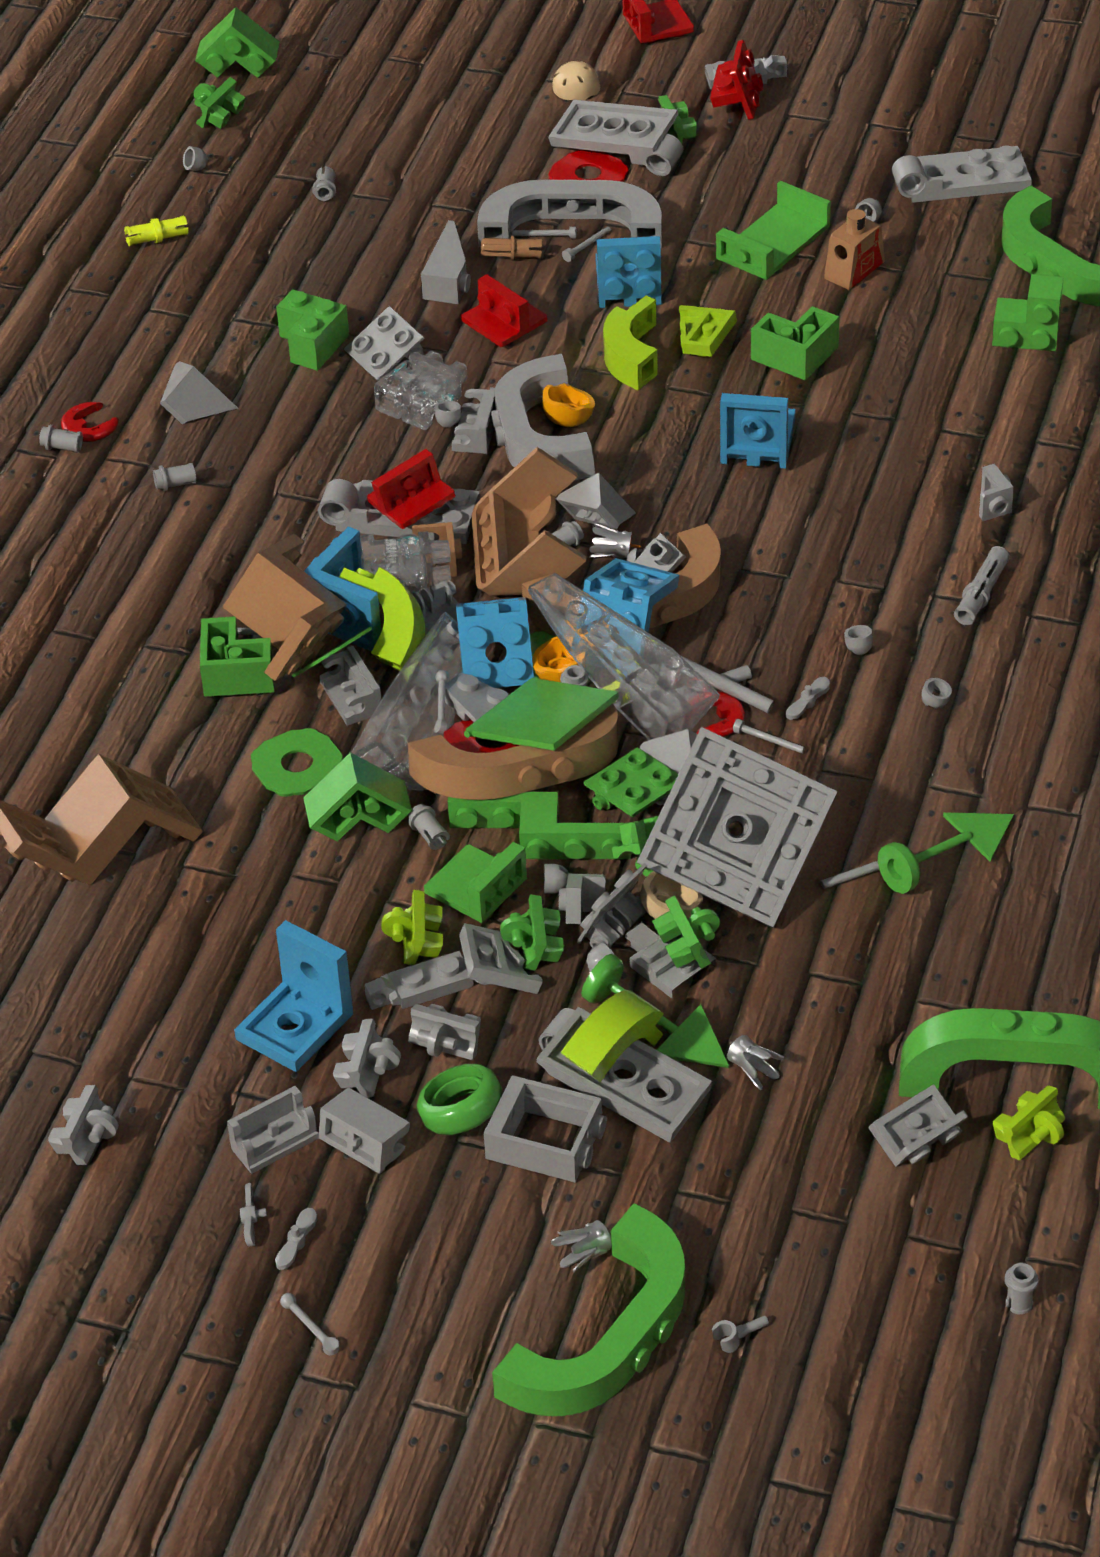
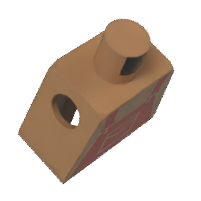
[824,209,885,290]

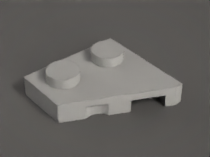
[445,673,509,722]
[459,923,543,994]

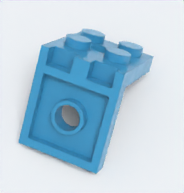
[595,236,662,308]
[720,393,795,469]
[304,526,381,651]
[577,558,679,674]
[456,597,534,688]
[234,920,353,1072]

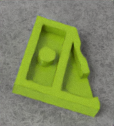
[679,305,737,357]

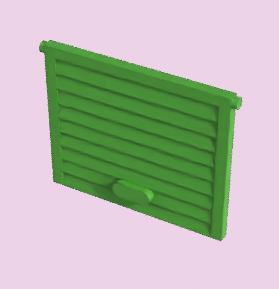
[464,677,619,751]

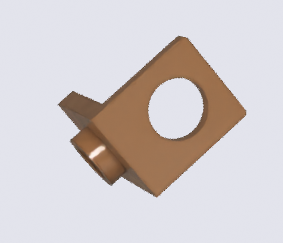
[412,522,462,577]

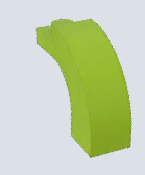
[603,295,658,390]
[339,567,426,676]
[561,990,664,1082]

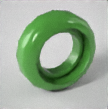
[417,1064,503,1135]

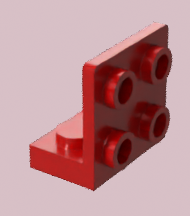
[622,0,694,43]

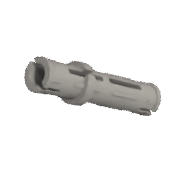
[954,546,1010,625]

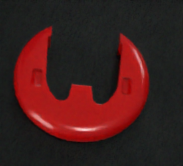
[61,402,119,442]
[681,691,745,737]

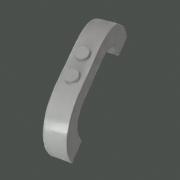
[477,180,662,248]
[491,354,595,480]

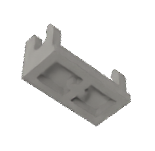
[451,387,496,454]
[320,646,383,726]
[227,1086,319,1174]
[319,1087,410,1174]

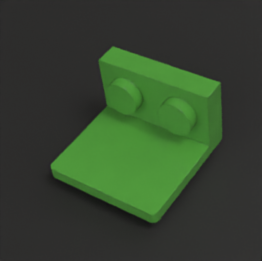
[424,842,527,923]

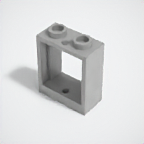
[484,1075,607,1183]

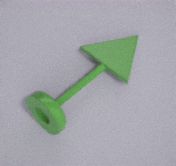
[878,812,1014,894]
[581,954,729,1068]

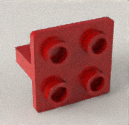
[710,40,763,120]
[461,274,547,347]
[367,449,456,529]

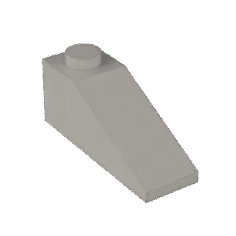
[421,220,471,304]

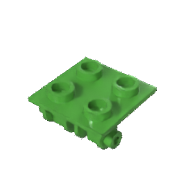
[584,747,678,818]

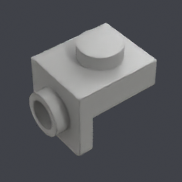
[979,464,1014,521]
[559,873,606,924]

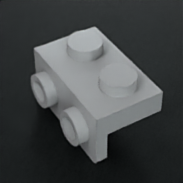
[868,1084,968,1167]

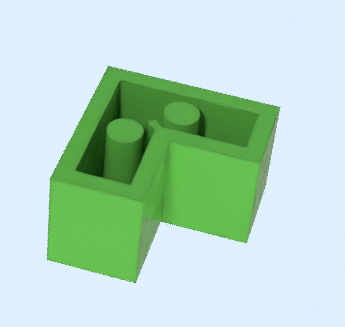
[195,7,280,78]
[992,274,1063,351]
[276,289,349,371]
[751,306,840,380]
[200,617,274,697]
[303,752,412,842]

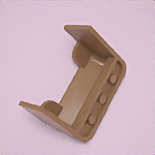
[472,447,587,596]

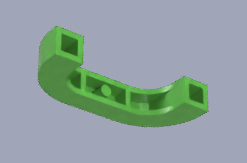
[1002,185,1100,307]
[899,1008,1100,1109]
[492,1203,685,1416]

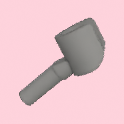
[712,1316,769,1353]

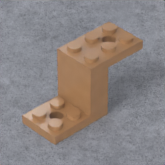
[223,534,347,681]
[0,754,203,885]

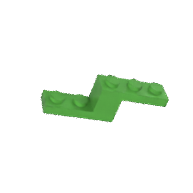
[448,792,631,859]

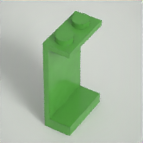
[716,181,831,280]

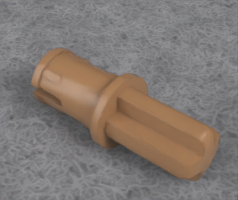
[481,235,542,260]

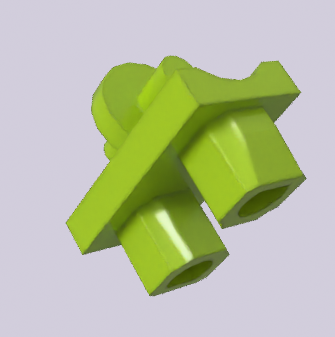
[381,890,443,965]
[993,1085,1065,1160]

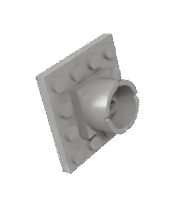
[637,727,838,928]

